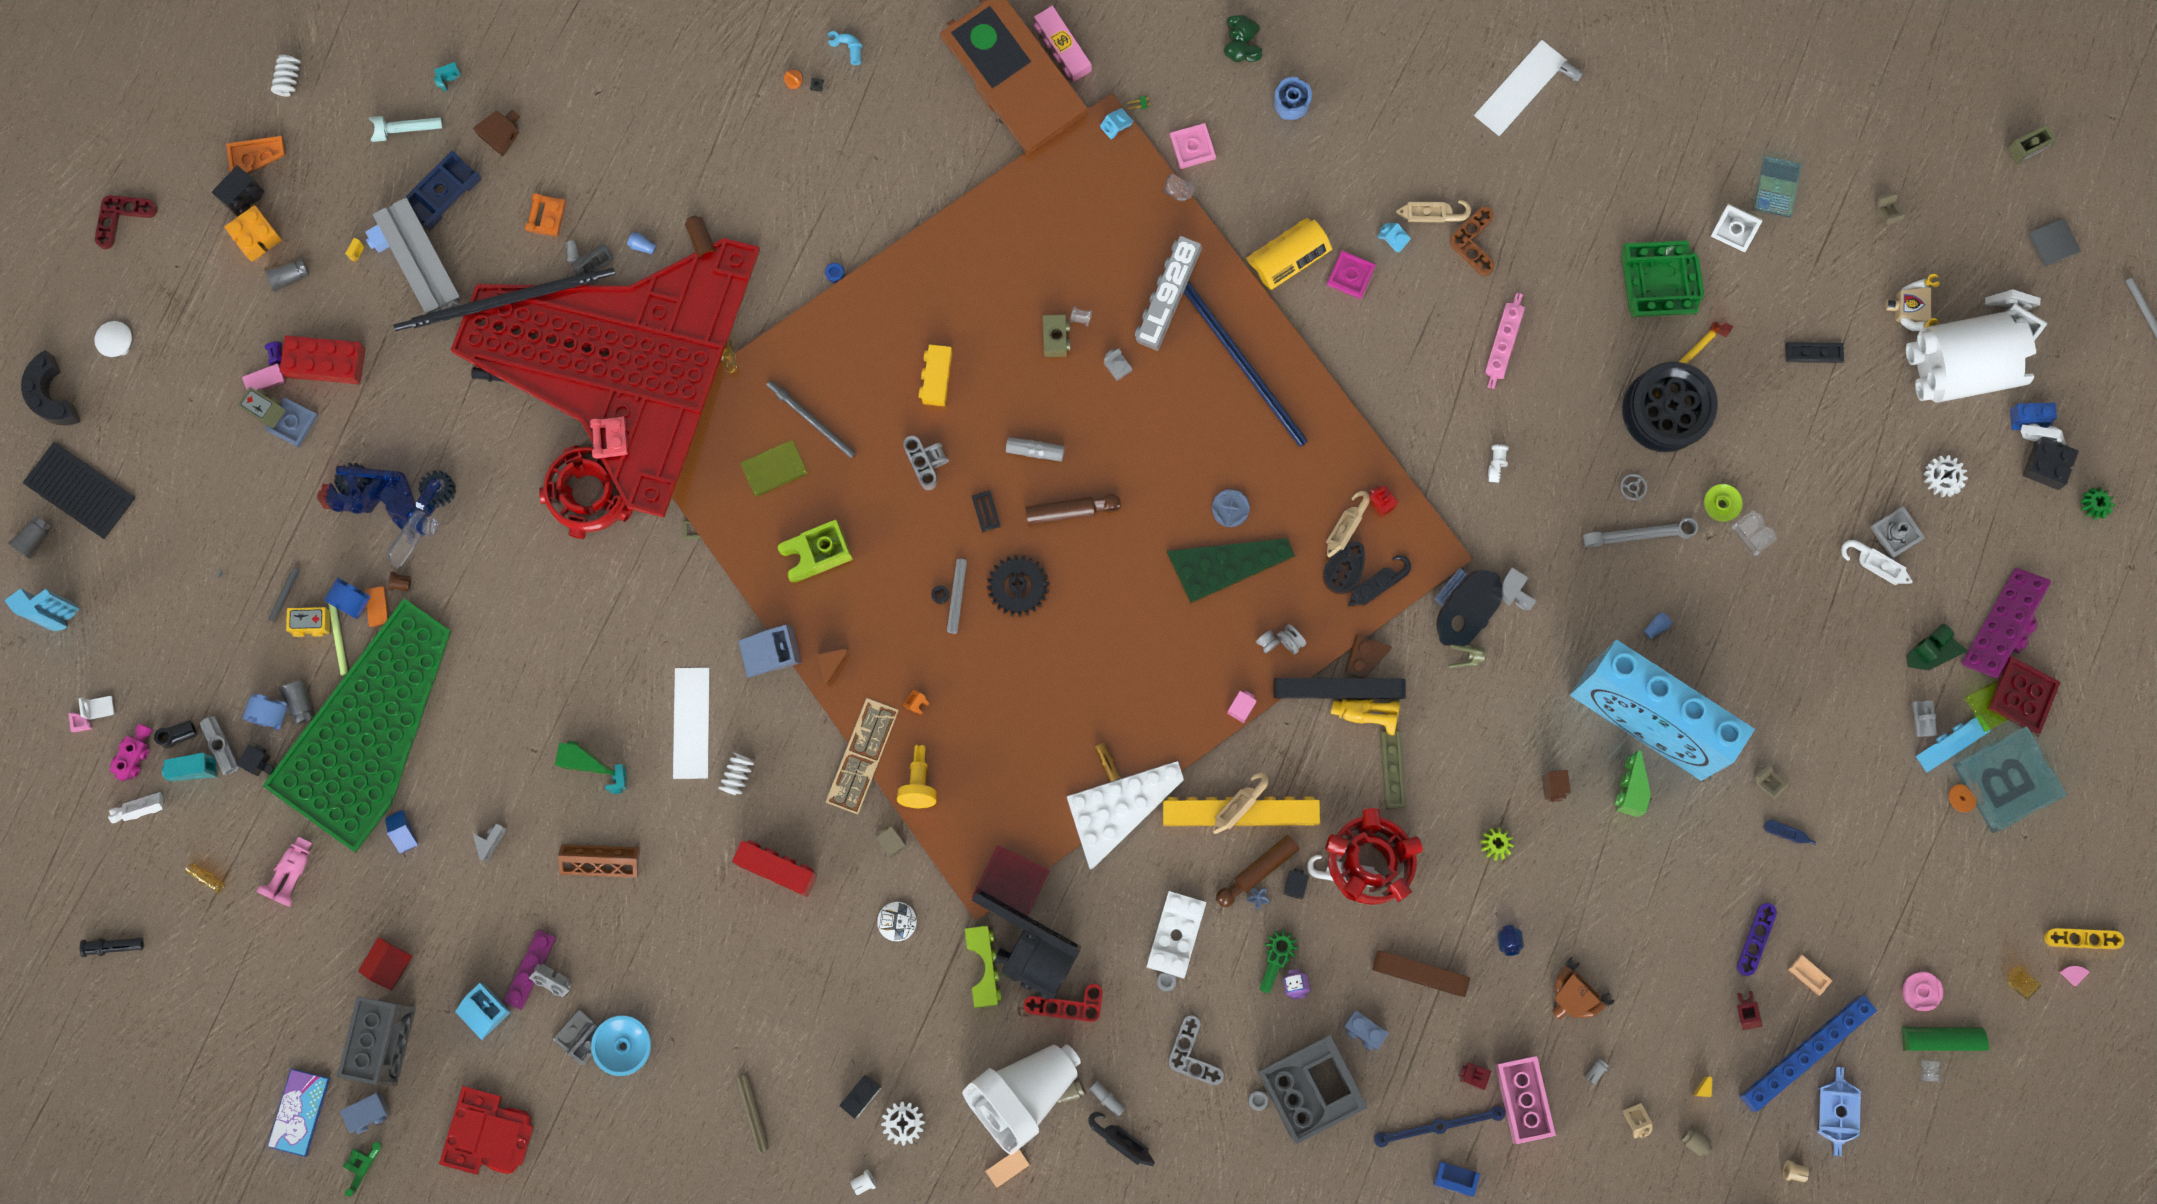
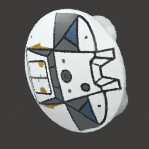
[877,902,917,941]

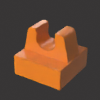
[902,690,929,714]

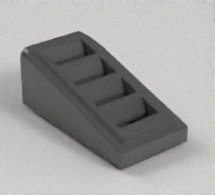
[570,244,613,275]

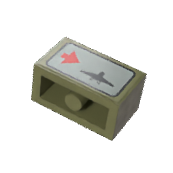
[2008,125,2056,164]
[237,387,286,429]

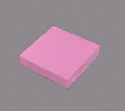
[1170,123,1216,169]

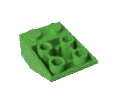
[1614,750,1651,817]

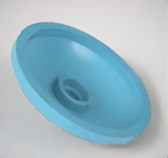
[591,1016,651,1076]

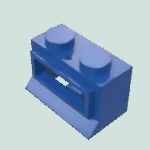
[2010,403,2057,430]

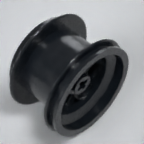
[1622,362,1718,452]

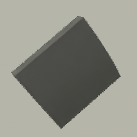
[2028,219,2081,267]
[552,1008,599,1066]

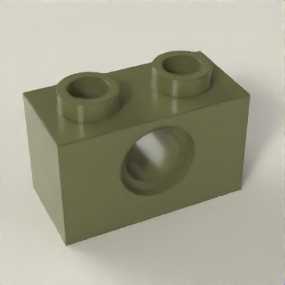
[1043,315,1070,357]

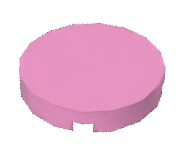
[1902,972,1943,1011]

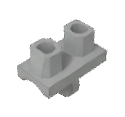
[1912,701,1937,737]

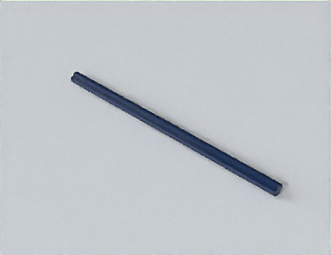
[1184,281,1307,447]

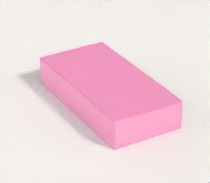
[242,363,286,391]

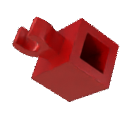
[1369,485,1399,518]

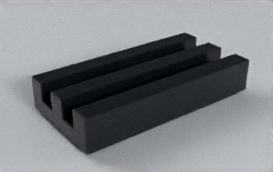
[972,490,1001,533]

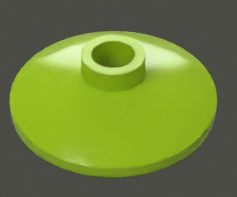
[1704,484,1743,522]

